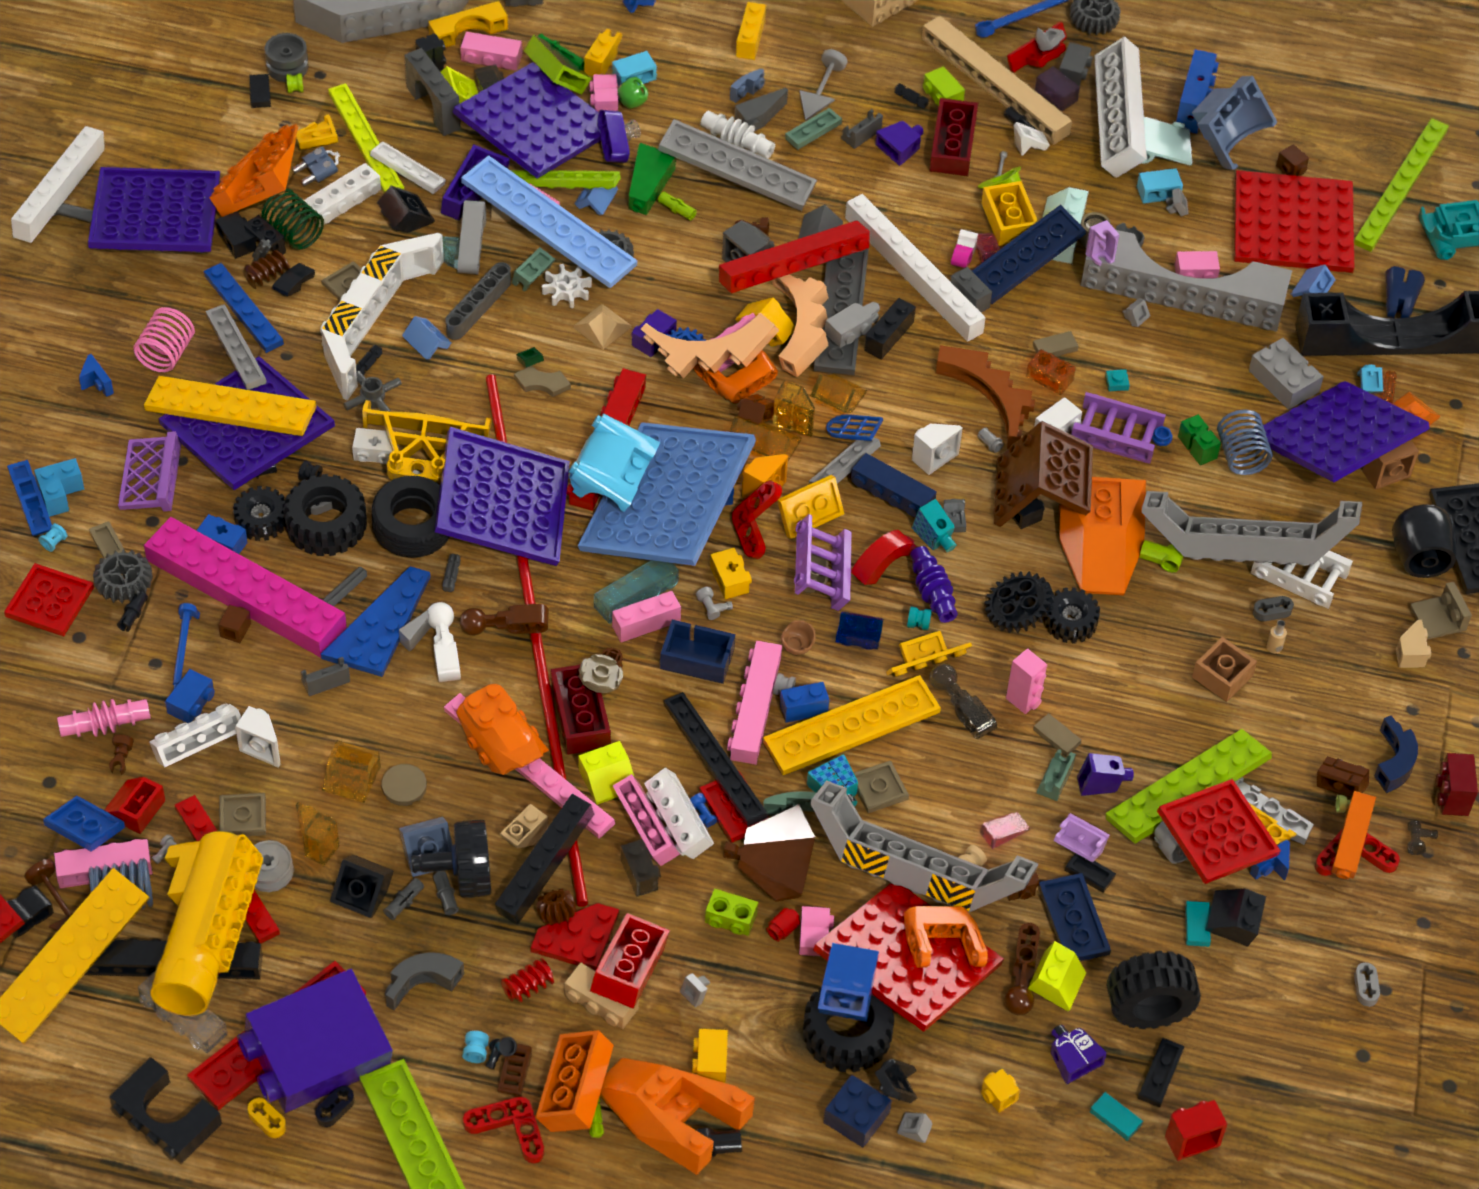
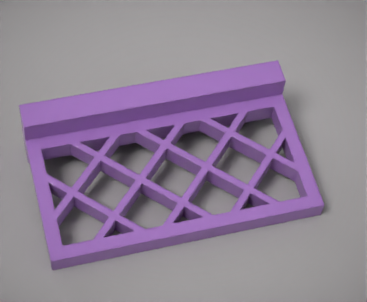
[118,431,181,511]

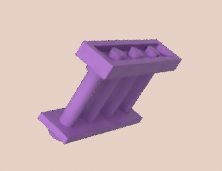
[1071,392,1166,464]
[794,514,852,611]

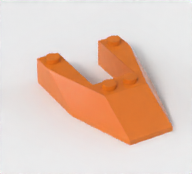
[600,1058,755,1175]

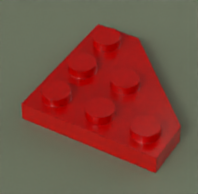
[531,903,619,971]

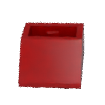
[104,777,166,834]

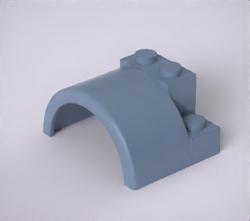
[1192,76,1277,170]

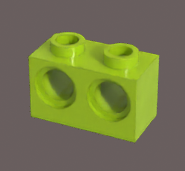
[705,888,758,936]

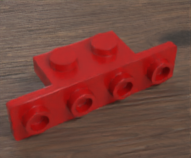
[1007,22,1067,72]

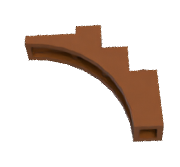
[936,345,1035,449]

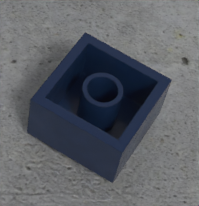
[823,1075,892,1148]

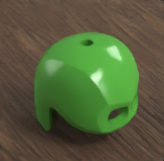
[618,77,648,109]

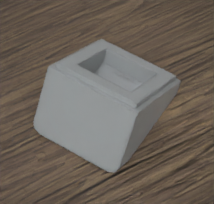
[897,1112,932,1143]

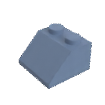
[399,817,452,877]

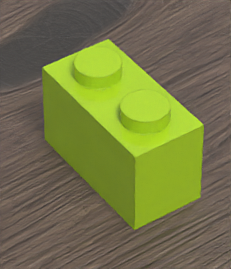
[923,66,965,106]

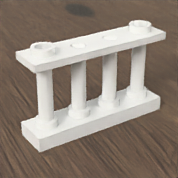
[1251,550,1353,609]

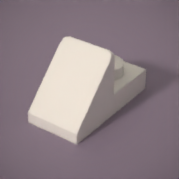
[1014,122,1050,156]

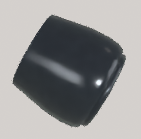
[1392,504,1457,578]

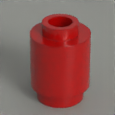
[766,908,800,942]

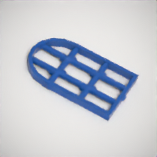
[826,414,883,441]

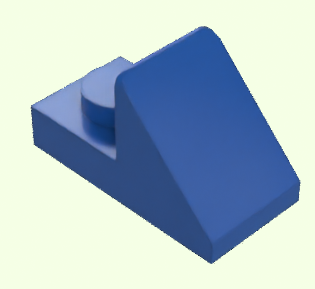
[79,354,114,397]
[1250,839,1290,880]

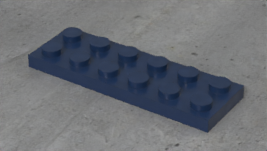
[972,204,1086,304]

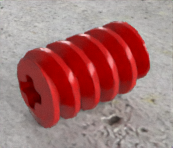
[501,958,555,1003]

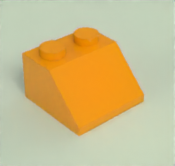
[741,454,788,506]

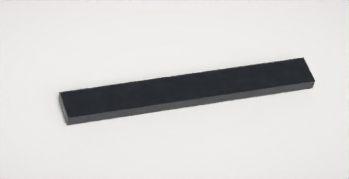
[664,692,768,826]

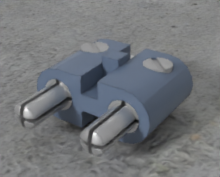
[292,146,340,186]

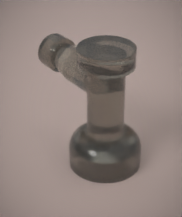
[1407,820,1438,855]

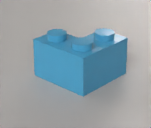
[34,458,84,517]

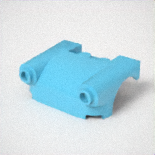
[569,413,660,512]

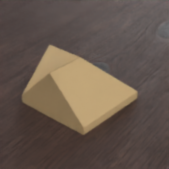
[574,304,631,350]

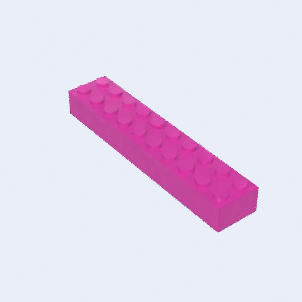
[144,517,347,658]

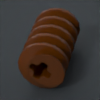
[244,250,290,289]

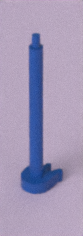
[173,603,200,689]

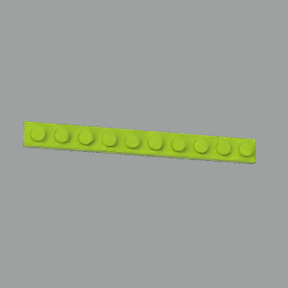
[1354,118,1449,252]

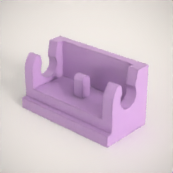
[1085,220,1119,266]
[1053,813,1110,862]

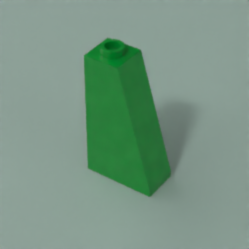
[629,143,676,215]

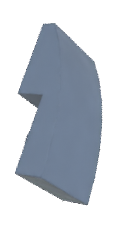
[730,69,765,103]

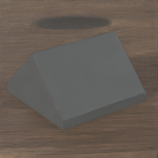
[798,205,843,239]

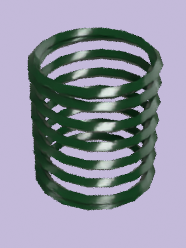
[261,188,324,250]

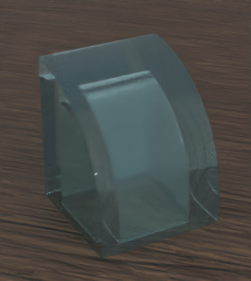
[442,236,460,269]

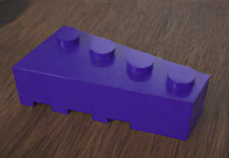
[441,145,510,220]

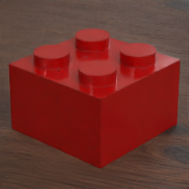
[1165,1100,1228,1161]

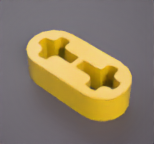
[247,1098,286,1138]

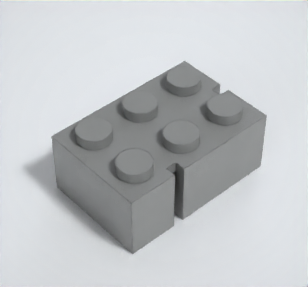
[1249,338,1324,410]

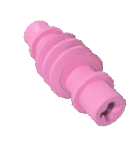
[57,699,151,737]

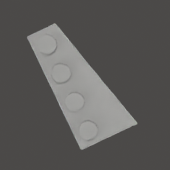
[1235,777,1314,845]

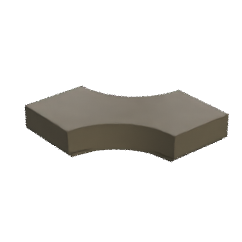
[514,366,571,397]

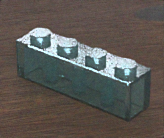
[594,560,679,624]

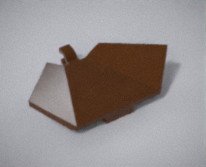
[724,804,815,902]

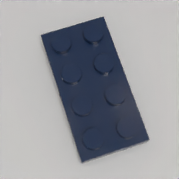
[1038,873,1111,961]

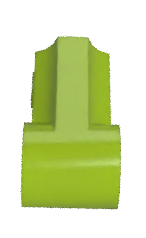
[1139,540,1184,573]

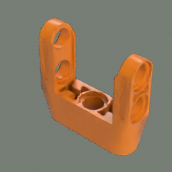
[694,350,778,404]
[904,906,988,967]

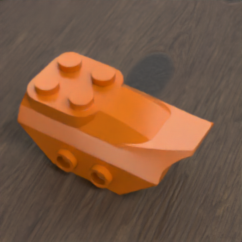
[456,684,549,775]

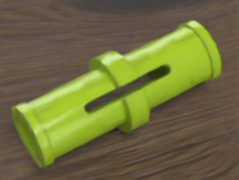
[658,191,697,221]

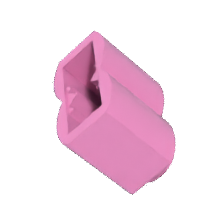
[590,74,618,111]
[799,906,834,956]

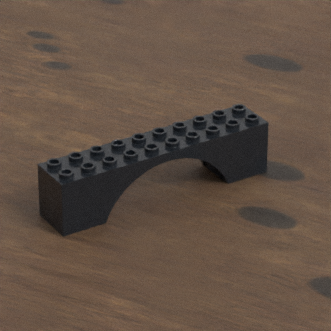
[1295,291,1479,356]

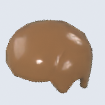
[781,620,816,655]

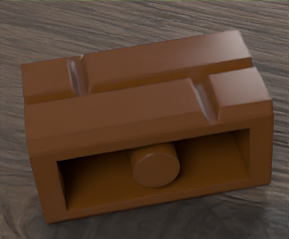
[737,394,777,425]
[1317,756,1370,797]

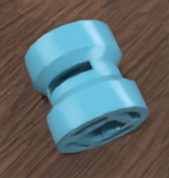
[462,1031,489,1063]

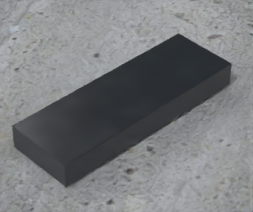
[1138,1038,1185,1108]

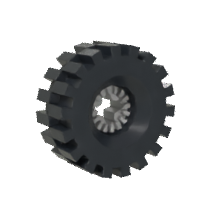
[233,486,286,541]
[1044,587,1100,644]

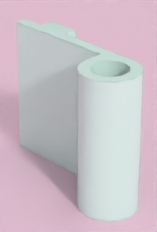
[1142,117,1192,166]

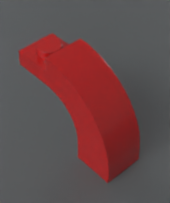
[851,530,917,585]

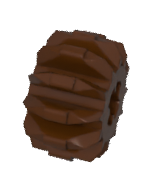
[536,889,576,925]

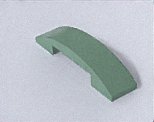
[763,791,817,816]

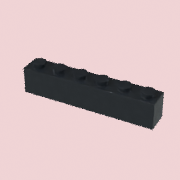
[495,793,594,925]

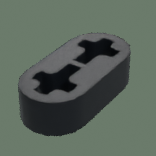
[315,1086,355,1127]

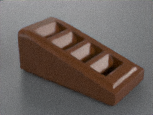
[498,1043,532,1097]

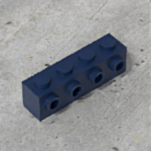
[851,453,937,517]

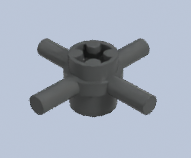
[344,371,402,412]

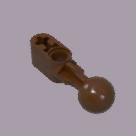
[460,604,549,636]
[1004,922,1040,1016]

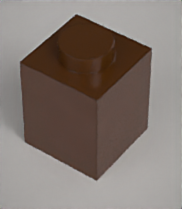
[218,605,251,643]

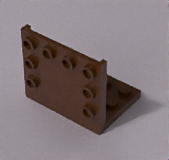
[993,421,1093,527]

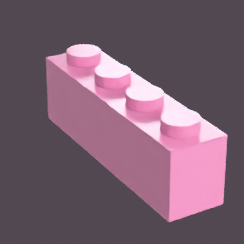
[613,774,680,866]
[54,839,152,888]

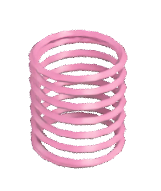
[133,307,195,372]

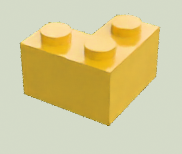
[735,297,795,347]

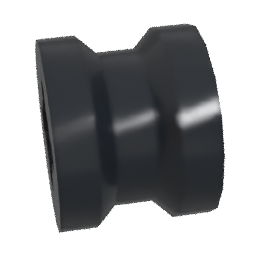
[298,460,323,481]

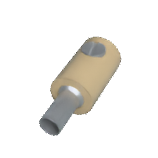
[1266,620,1287,654]

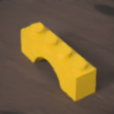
[428,1,508,47]

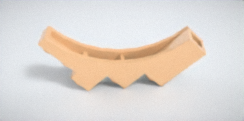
[772,275,829,377]
[641,313,779,379]

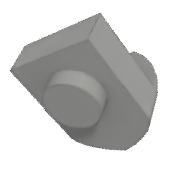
[1036,28,1065,51]

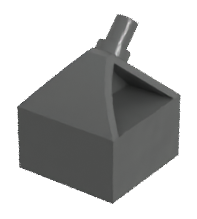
[722,221,775,262]

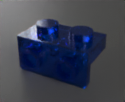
[835,612,884,650]

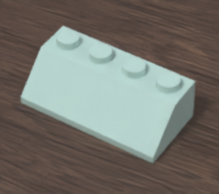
[1042,187,1088,264]

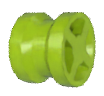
[286,73,304,93]

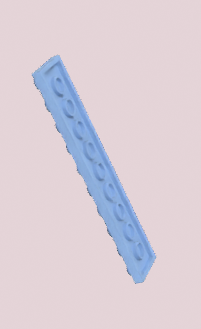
[461,155,637,288]

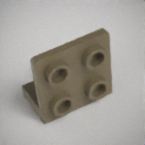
[1410,582,1472,639]

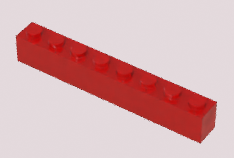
[719,220,870,293]
[567,368,646,511]

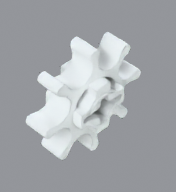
[542,264,592,308]

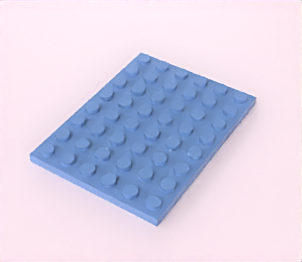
[578,422,756,566]

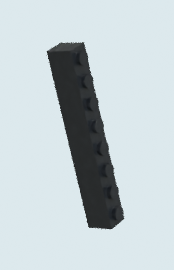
[84,938,263,980]

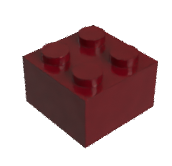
[1435,753,1478,816]

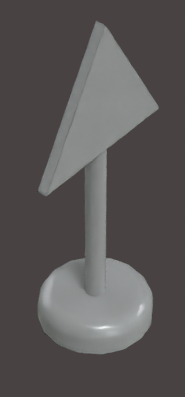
[799,49,848,120]

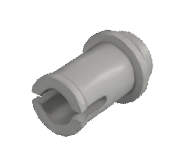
[977,427,1004,453]

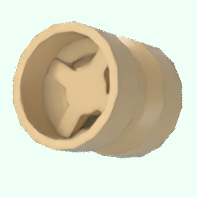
[958,845,987,867]

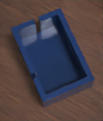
[660,619,736,684]

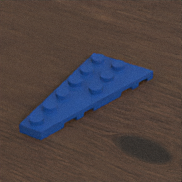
[321,566,431,677]

